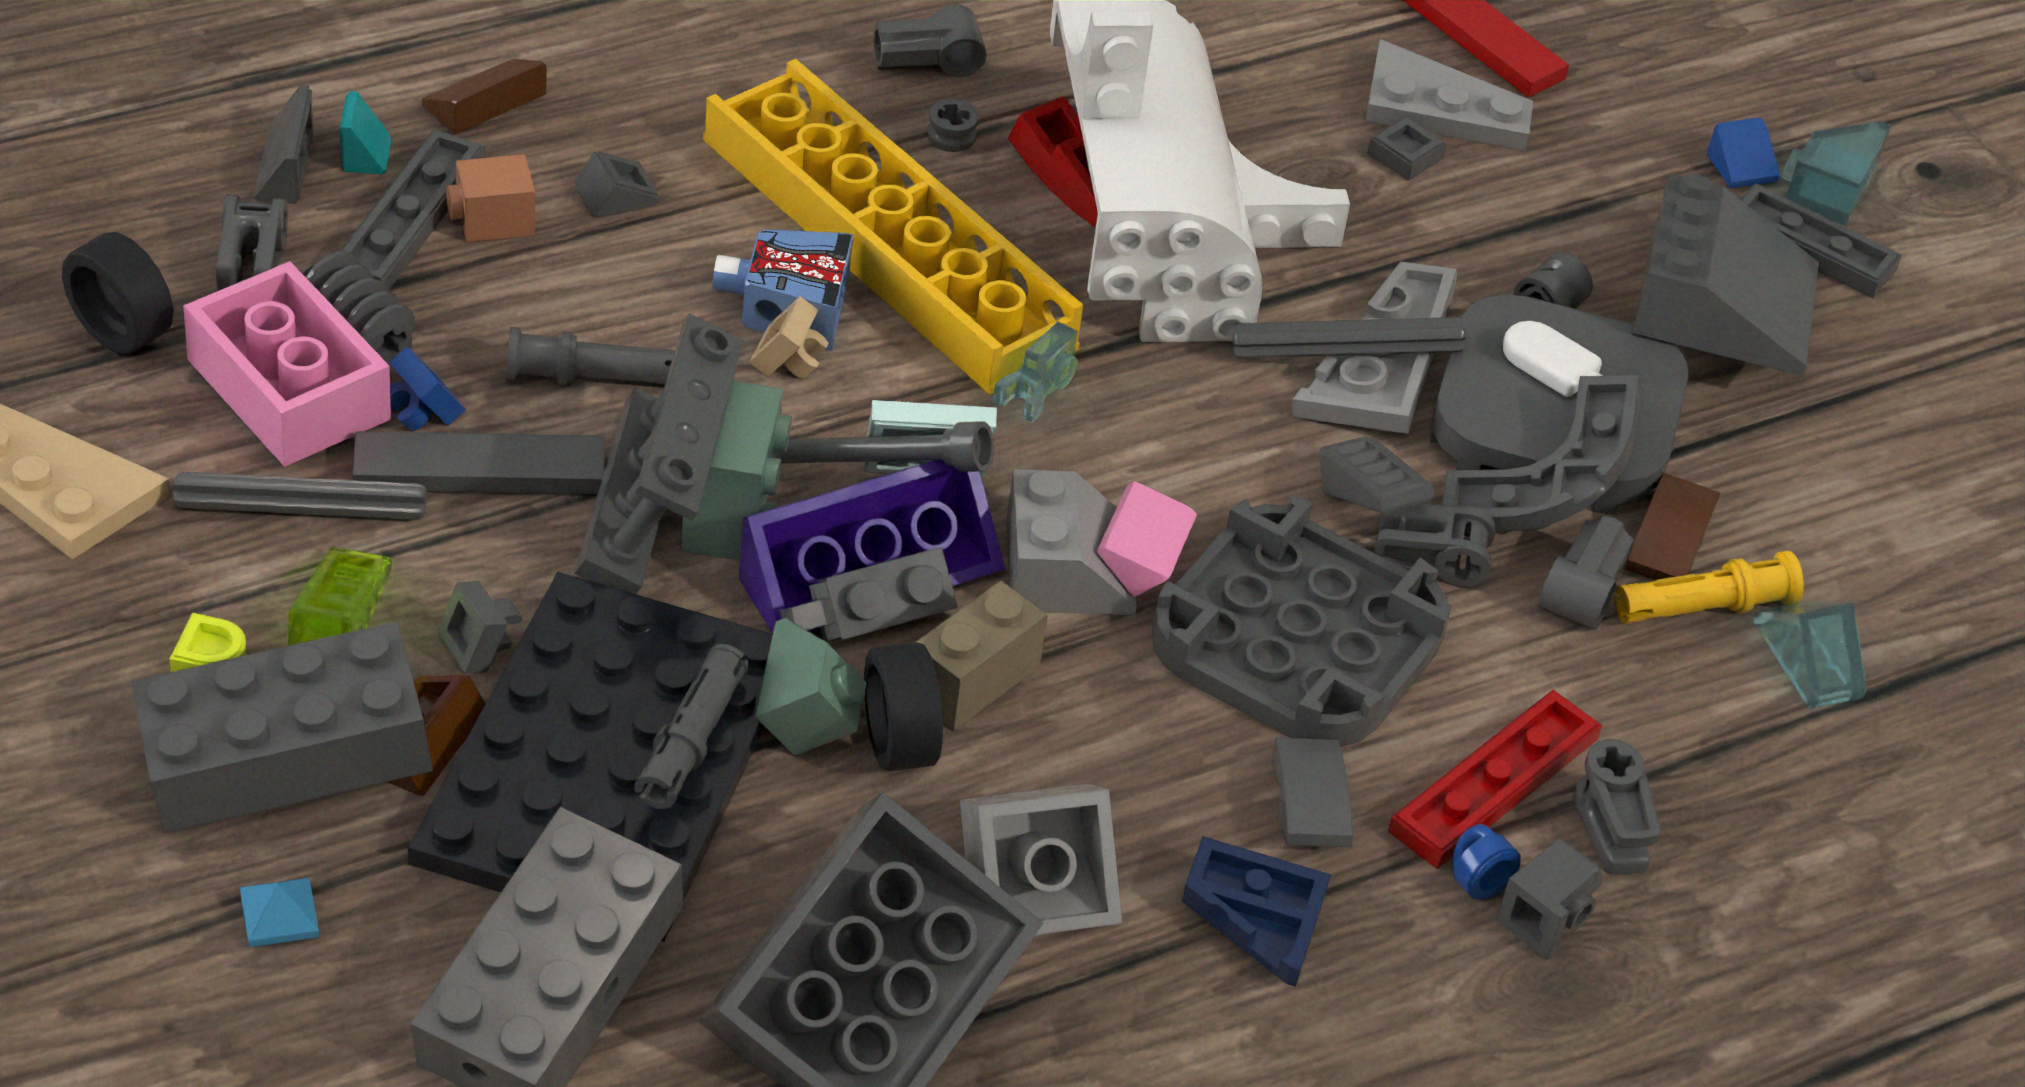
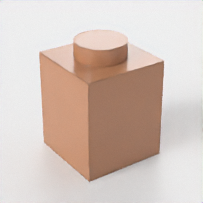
[446,154,535,242]

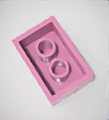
[183,261,391,467]

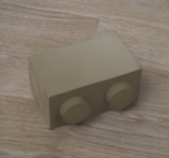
[915,580,1048,732]

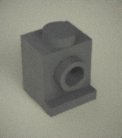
[1497,838,1602,960]

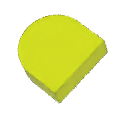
[170,613,247,672]

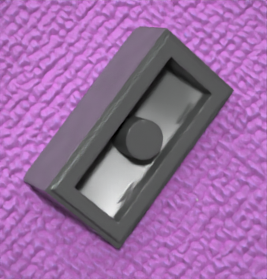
[254,85,313,204]

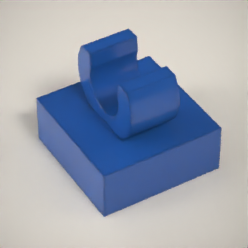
[389,346,466,432]

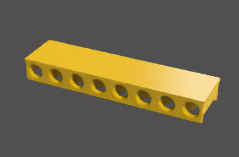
[703,59,1083,395]

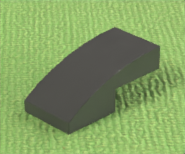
[1272,737,1353,847]

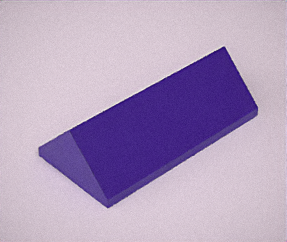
[739,460,1006,633]

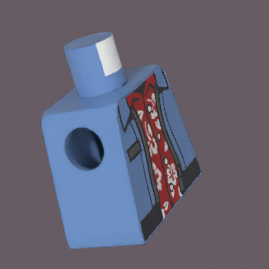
[712,229,853,351]

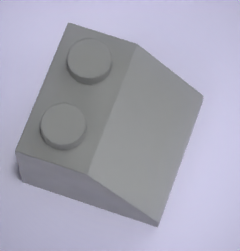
[1006,469,1137,615]
[960,784,1122,935]

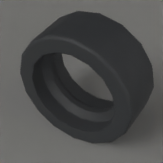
[62,232,174,354]
[864,642,943,771]

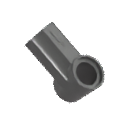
[873,4,987,77]
[1538,515,1634,630]

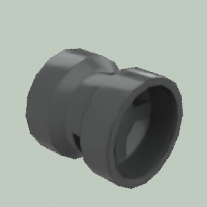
[1513,252,1593,309]

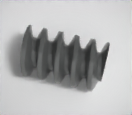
[302,251,415,372]

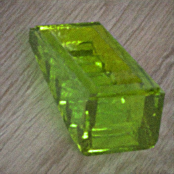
[288,547,392,646]

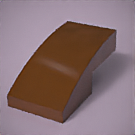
[1625,473,1720,580]

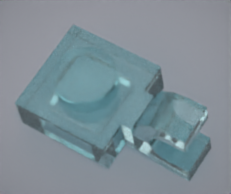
[993,321,1078,423]

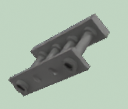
[574,313,744,594]

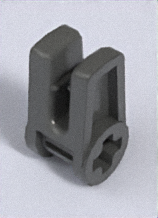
[216,194,288,291]
[1374,503,1496,587]
[1573,739,1661,874]

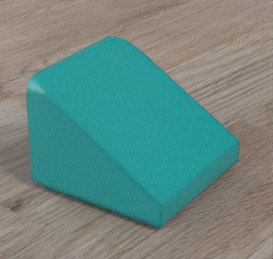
[340,91,391,174]

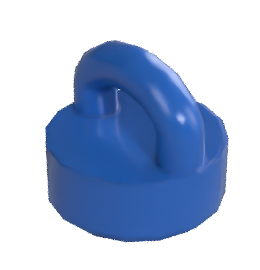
[1453,824,1521,900]

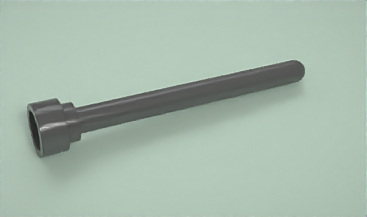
[774,421,994,472]

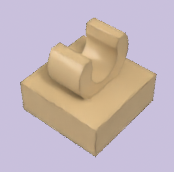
[749,296,829,379]

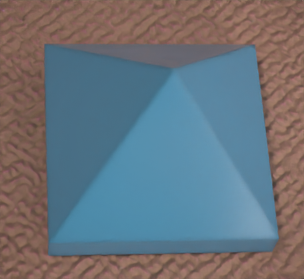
[240,878,319,947]

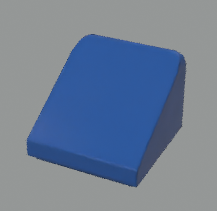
[1707,117,1780,188]

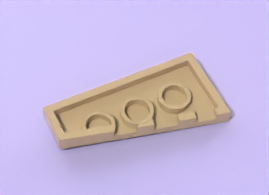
[0,404,171,560]

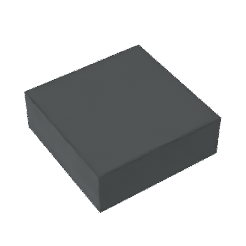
[1367,116,1447,181]

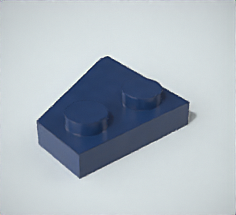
[1182,836,1331,987]

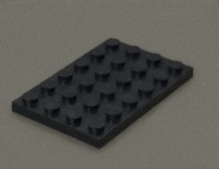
[408,572,773,942]

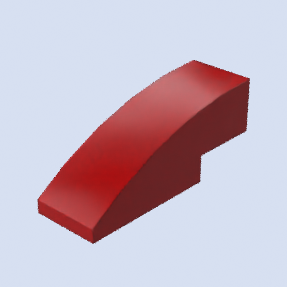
[1007,96,1098,228]

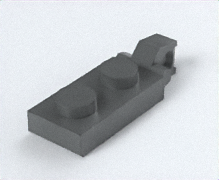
[779,547,958,641]

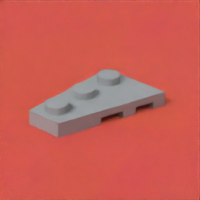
[1365,39,1533,151]

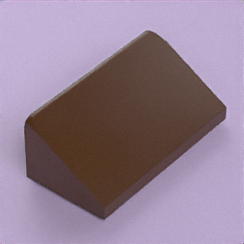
[422,59,547,134]
[387,675,485,796]

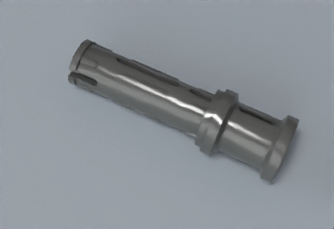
[506,327,675,385]

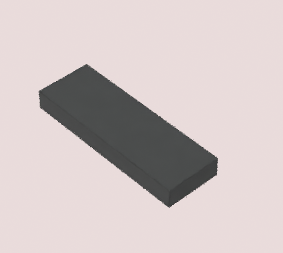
[1740,183,1902,298]

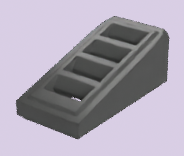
[1319,436,1435,513]

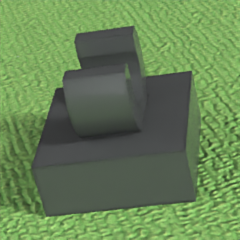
[437,581,523,674]

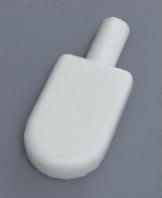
[1503,321,1603,397]

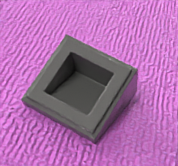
[575,151,660,217]

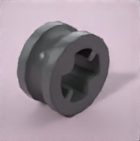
[927,99,979,152]

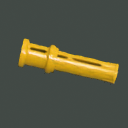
[1614,551,1804,624]

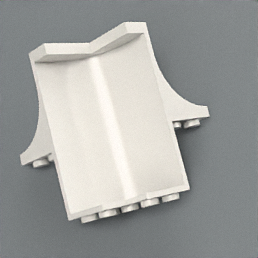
[1050,0,1350,342]

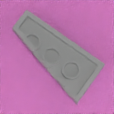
[1292,261,1457,434]

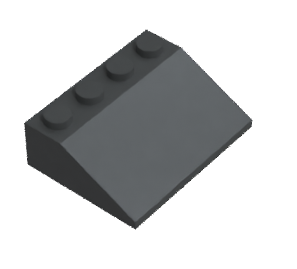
[1632,173,1819,376]
[698,792,1044,1087]

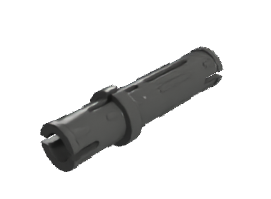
[634,644,748,809]

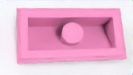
[1097,481,1197,597]

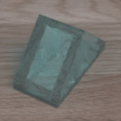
[1753,601,1867,709]

